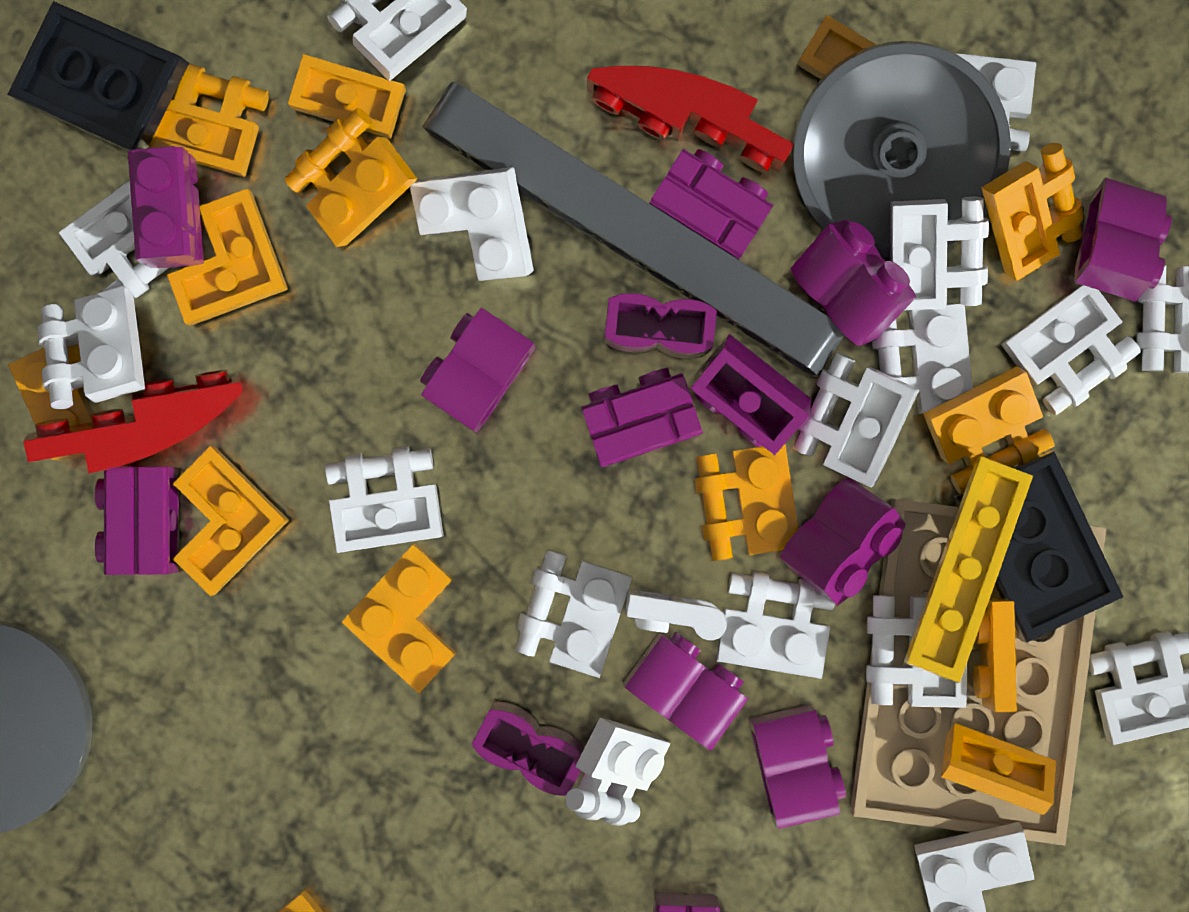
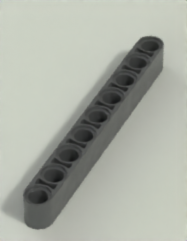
[422,82,844,377]

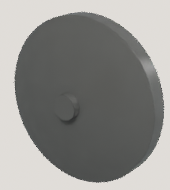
[792,41,1011,258]
[0,622,93,833]

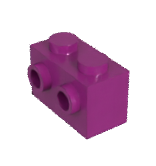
[690,334,811,455]

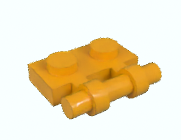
[148,64,269,177]
[285,108,418,247]
[981,143,1084,281]
[923,366,1055,493]
[694,444,798,561]

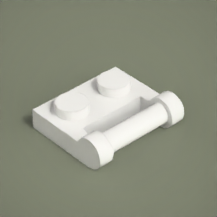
[625,589,727,640]

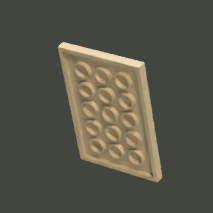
[850,499,1106,846]

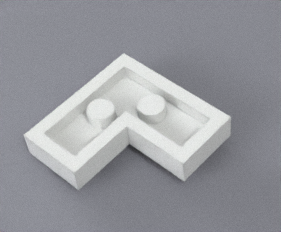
[410,167,534,281]
[914,822,1034,912]

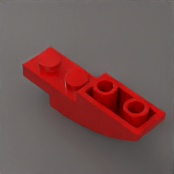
[587,66,794,173]
[23,370,243,474]

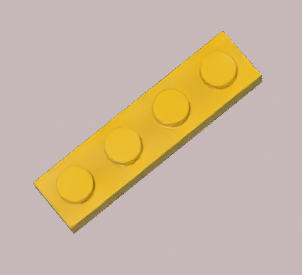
[903,456,1033,683]

